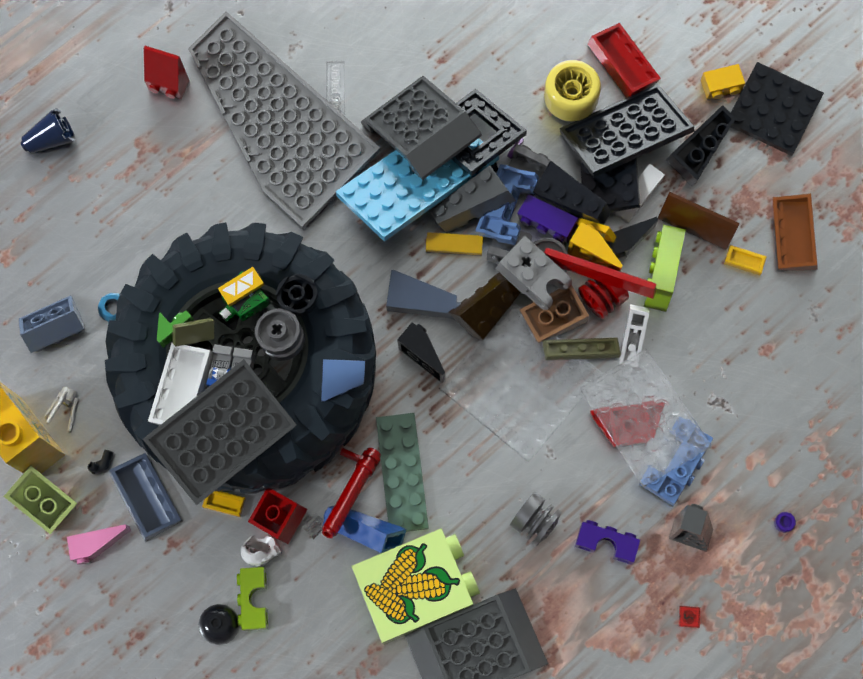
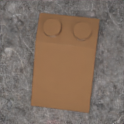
[520,285,589,343]

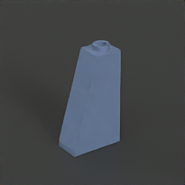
[386,270,460,319]

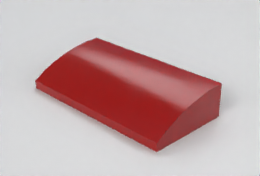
[587,23,661,98]

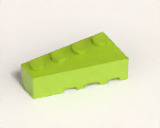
[644,224,686,312]

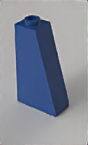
[323,506,407,553]

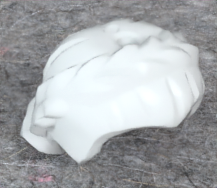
[241,535,282,567]

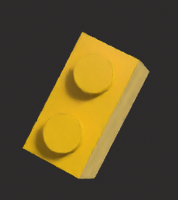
[701,64,745,100]

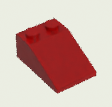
[143,45,190,99]

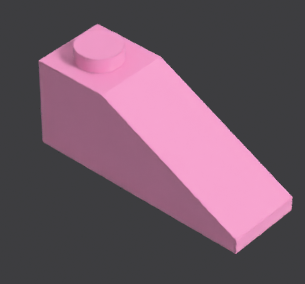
[67,524,131,565]

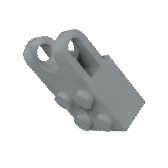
[495,236,572,310]

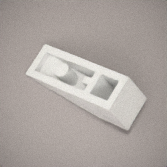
[619,304,650,368]

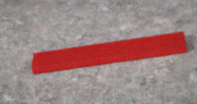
[544,248,656,299]

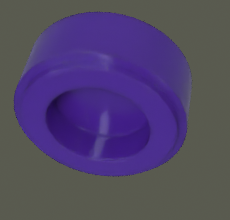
[774,512,796,533]

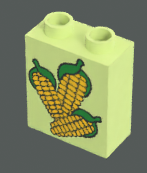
[351,528,480,645]

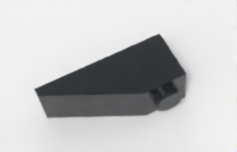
[605,217,658,261]

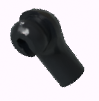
[87,450,114,474]

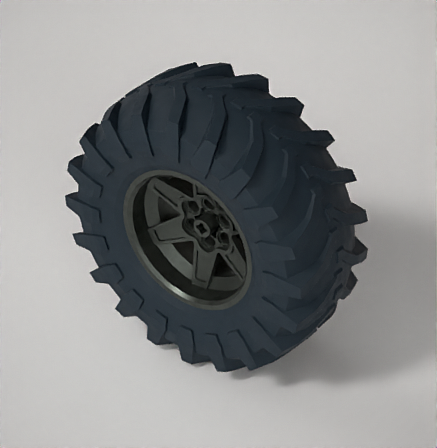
[105,222,376,494]

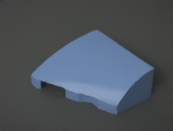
[321,359,365,402]

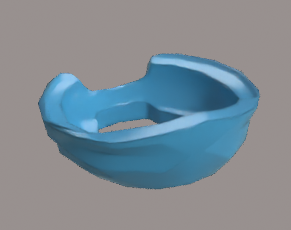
[98,293,120,322]

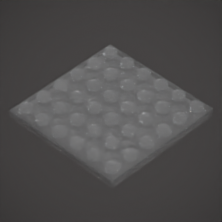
[439,302,602,462]

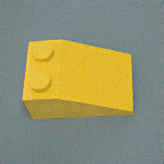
[567,222,623,272]

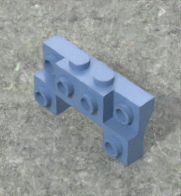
[475,164,539,245]
[639,417,713,506]

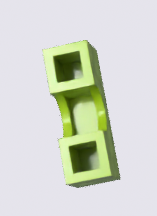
[237,567,268,631]

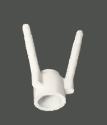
[44,386,79,432]

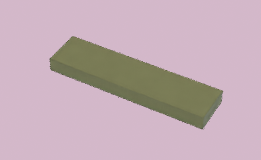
[542,338,621,360]

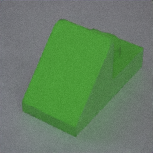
[157,310,194,348]

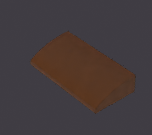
[658,191,740,250]

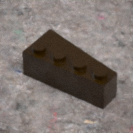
[448,273,521,340]

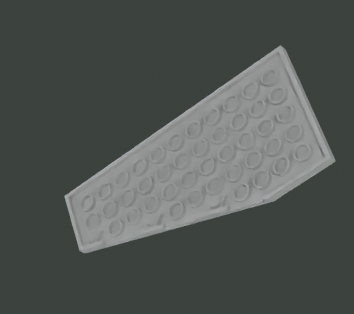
[188,11,381,229]

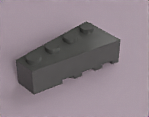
[430,165,516,233]
[669,504,713,552]

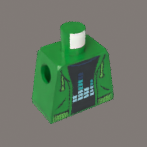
[219,271,271,322]

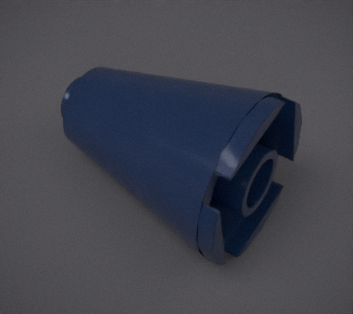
[20,108,75,153]

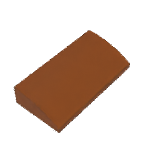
[772,193,818,271]

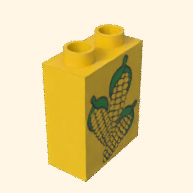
[0,382,65,474]

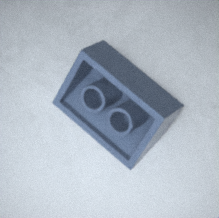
[19,295,84,353]

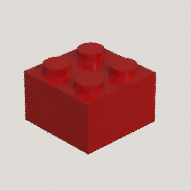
[248,488,308,544]

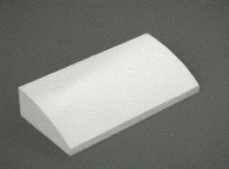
[148,343,213,425]

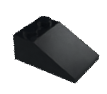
[397,322,446,384]

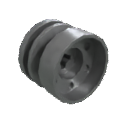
[510,492,562,546]

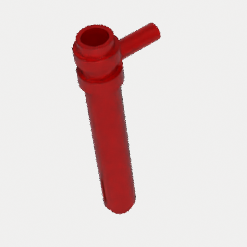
[322,448,381,538]

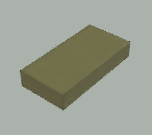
[172,318,214,347]

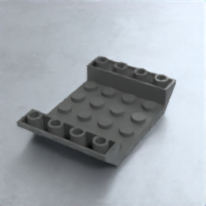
[361,76,482,180]
[405,588,548,679]

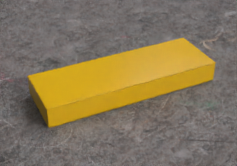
[426,232,483,256]

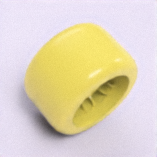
[544,60,601,122]

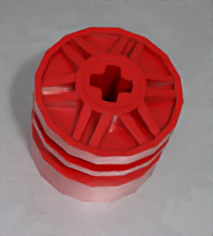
[578,280,629,319]

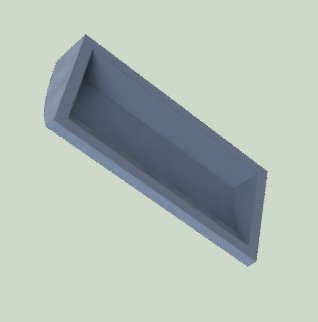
[109,453,181,542]

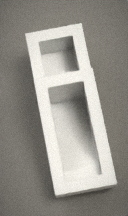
[613,164,665,223]

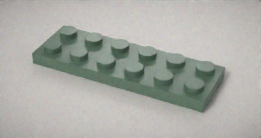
[376,413,429,532]

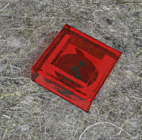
[678,606,700,628]

